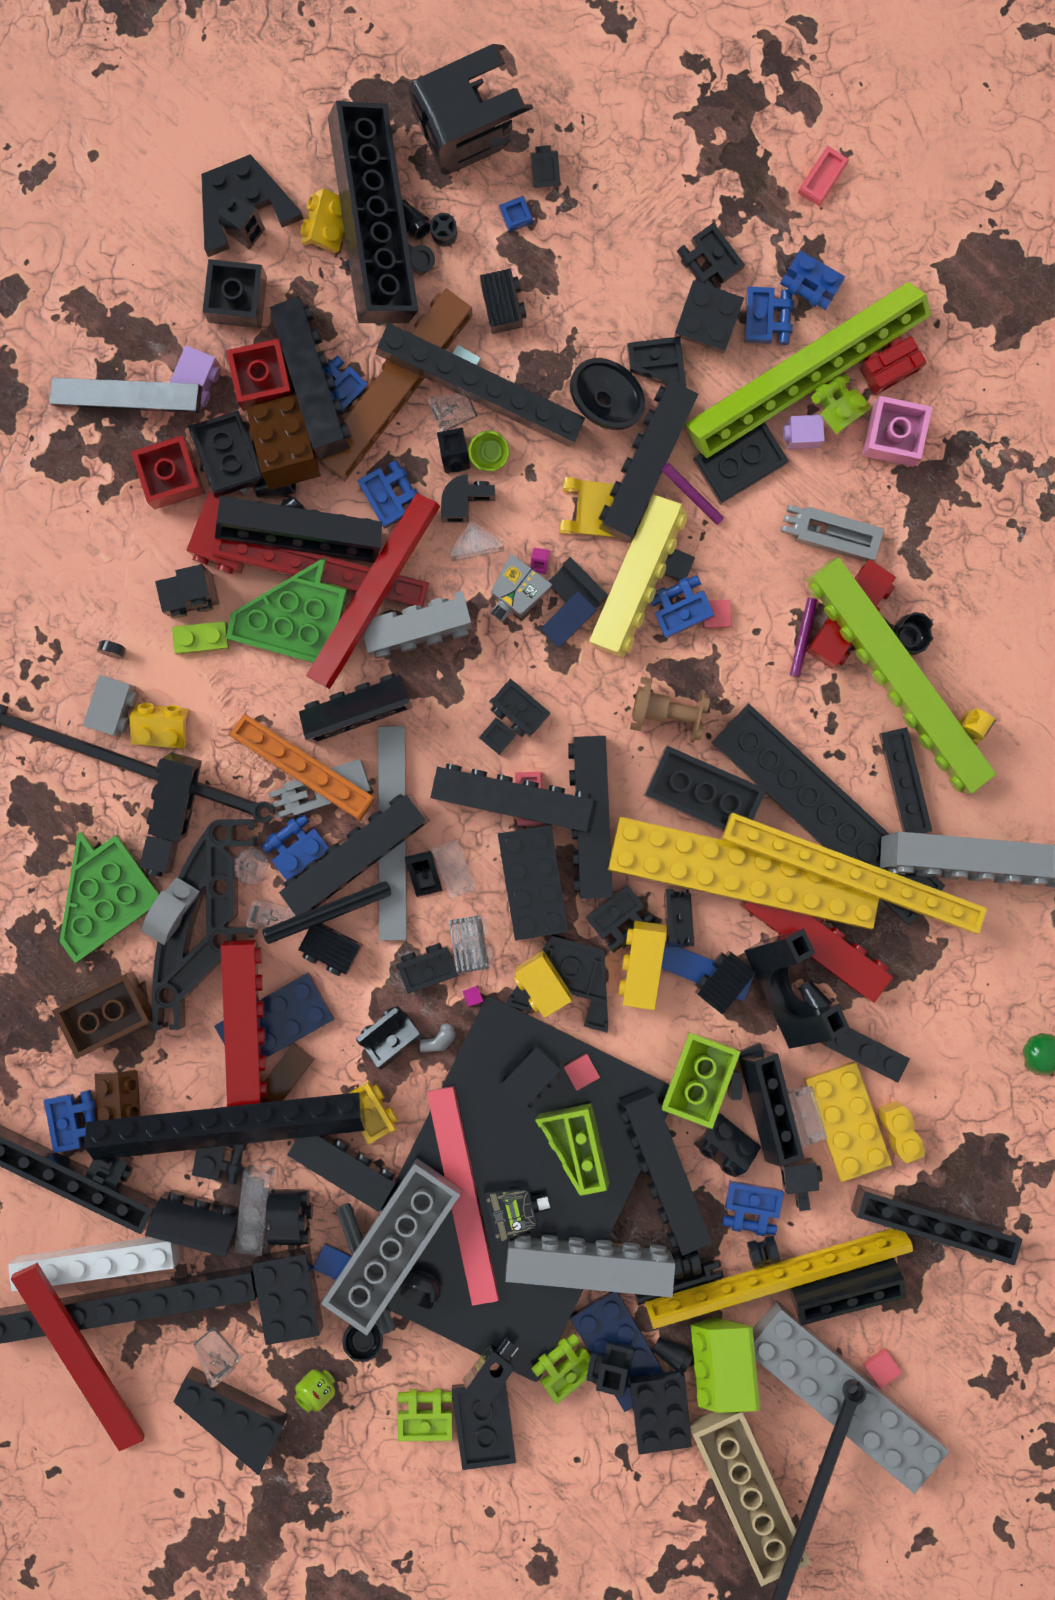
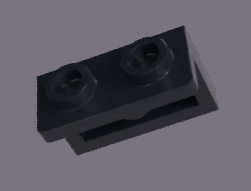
[489,678,551,738]
[396,943,459,994]
[356,1006,423,1070]
[694,1113,761,1177]

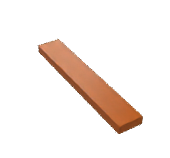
[229,713,376,821]

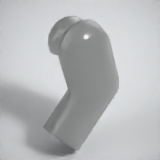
[420,1023,456,1052]

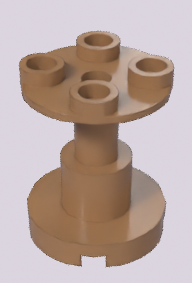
[630,676,710,743]

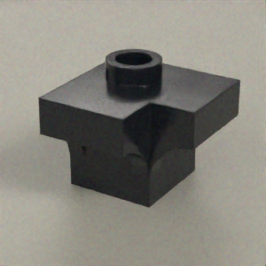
[586,1340,635,1397]

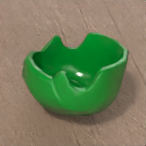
[1023,1033,1055,1076]

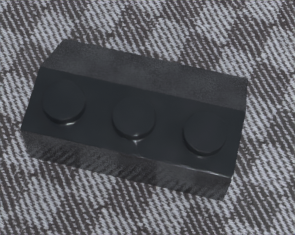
[145,1190,243,1257]

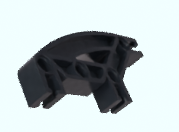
[152,819,258,1030]

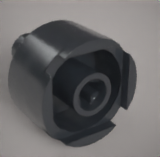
[265,1189,313,1245]

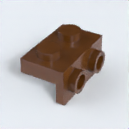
[94,1070,141,1121]

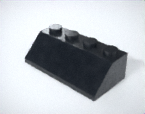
[299,673,413,743]

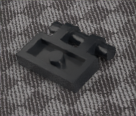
[676,222,745,288]
[585,885,656,953]
[192,1144,247,1184]

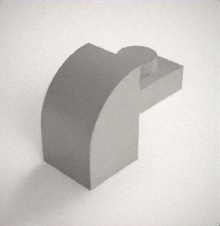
[141,877,199,945]

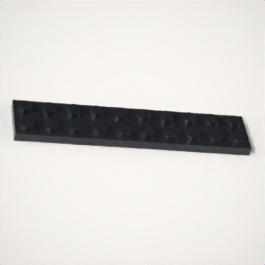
[711,703,945,925]

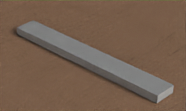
[378,726,407,940]

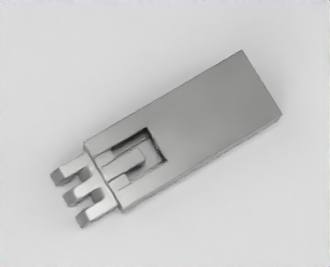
[780,505,884,562]
[269,759,372,818]

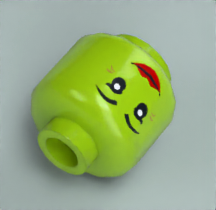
[294,1369,335,1412]

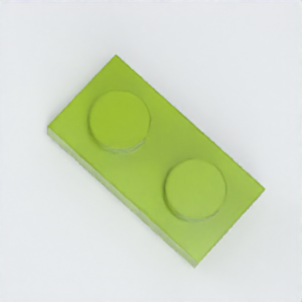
[172,621,229,654]

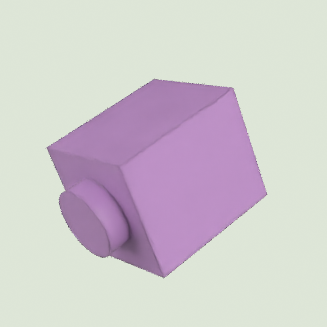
[783,415,824,450]

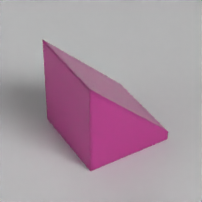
[530,548,550,574]
[462,985,484,1007]

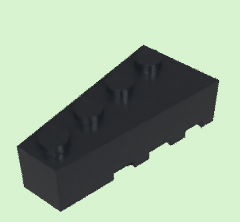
[173,1366,288,1476]

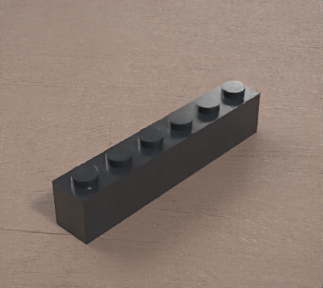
[270,296,352,459]
[598,380,698,542]
[215,496,382,563]
[568,735,613,899]
[430,763,598,833]
[279,794,430,916]
[619,1088,712,1256]
[851,1184,1022,1265]

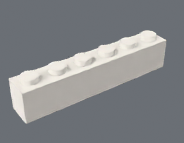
[8,1237,181,1292]

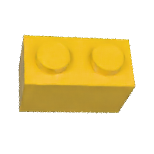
[514,950,572,1018]

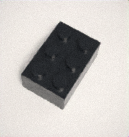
[252,1246,324,1345]

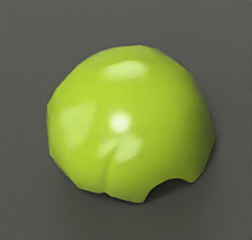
[468,431,510,471]

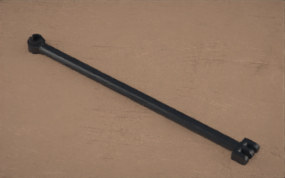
[0,704,275,823]
[771,1379,866,1600]

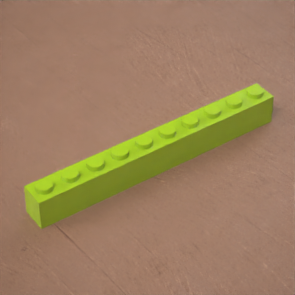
[684,282,931,458]
[805,557,996,794]

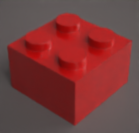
[226,339,293,411]
[131,435,205,509]

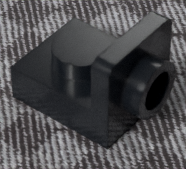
[530,145,561,188]
[437,427,471,473]

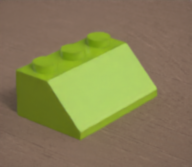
[661,1032,740,1129]
[691,1317,760,1413]

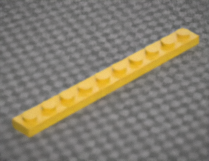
[721,813,987,935]
[645,1228,913,1329]

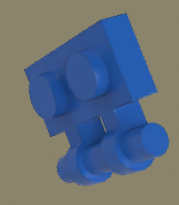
[780,250,846,310]
[744,286,794,345]
[326,355,368,416]
[357,460,419,529]
[651,575,715,638]
[261,813,330,881]
[44,1090,97,1153]
[722,1180,784,1236]

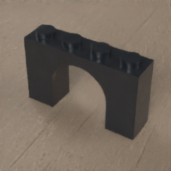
[744,928,850,1049]

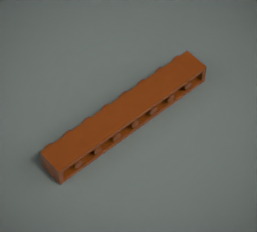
[316,288,473,482]

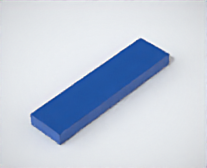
[661,941,753,1001]

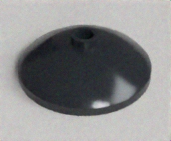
[570,358,645,430]

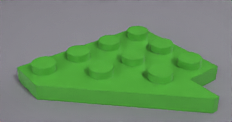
[226,558,348,663]
[59,832,160,963]

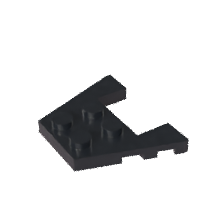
[201,154,304,257]
[507,934,608,1033]

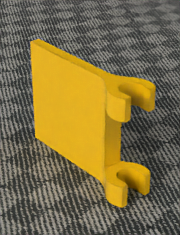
[559,477,617,538]

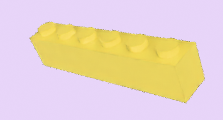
[589,494,687,659]

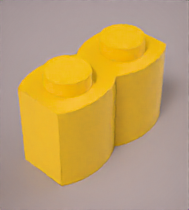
[878,1101,925,1164]

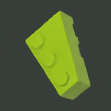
[535,1103,610,1196]

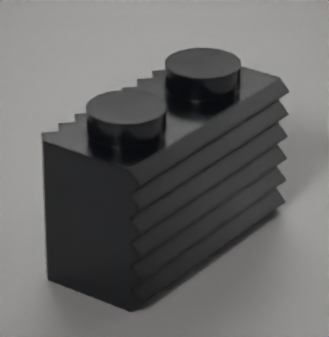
[480,268,527,334]
[298,923,363,976]
[695,951,756,1015]

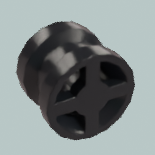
[430,213,457,247]

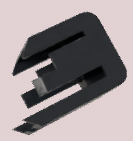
[409,44,533,175]

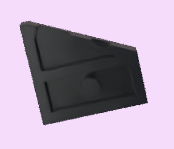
[627,336,686,387]

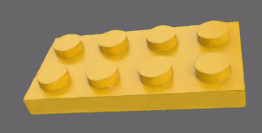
[804,1061,892,1182]

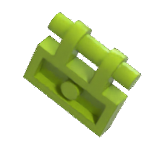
[811,374,872,434]
[531,1333,590,1405]
[398,1388,453,1442]

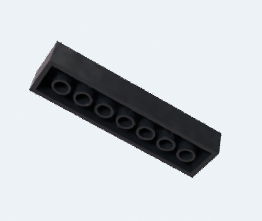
[328,101,418,323]

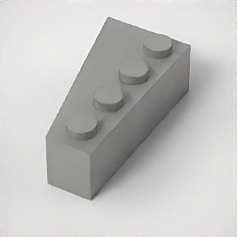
[363,591,473,659]

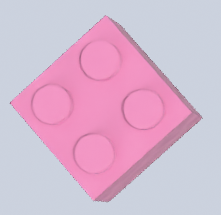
[862,396,932,467]

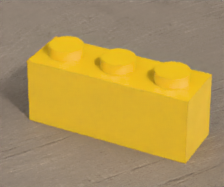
[618,921,667,1010]

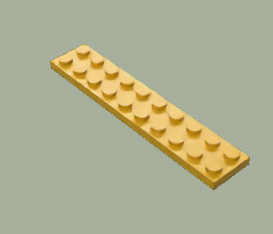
[608,817,879,930]

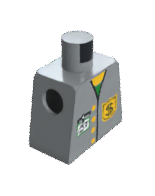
[490,554,552,623]

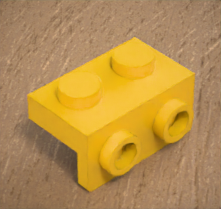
[300,188,344,254]
[129,703,189,749]
[349,1080,398,1144]

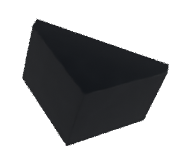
[405,850,443,897]

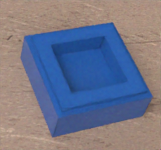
[499,196,533,233]

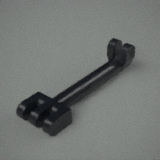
[634,1260,724,1306]

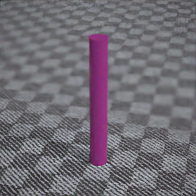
[662,463,724,525]
[790,598,818,678]

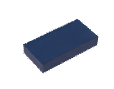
[541,591,597,648]

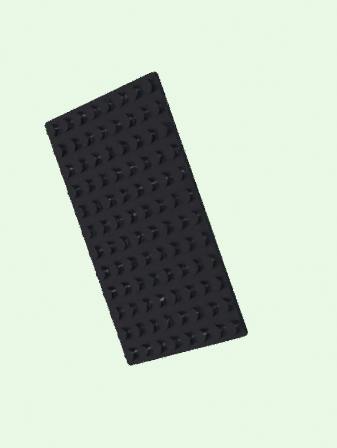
[380,996,670,1382]

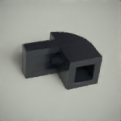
[441,474,495,523]

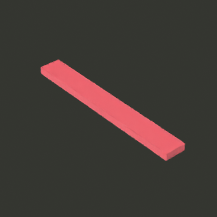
[427,1086,500,1306]

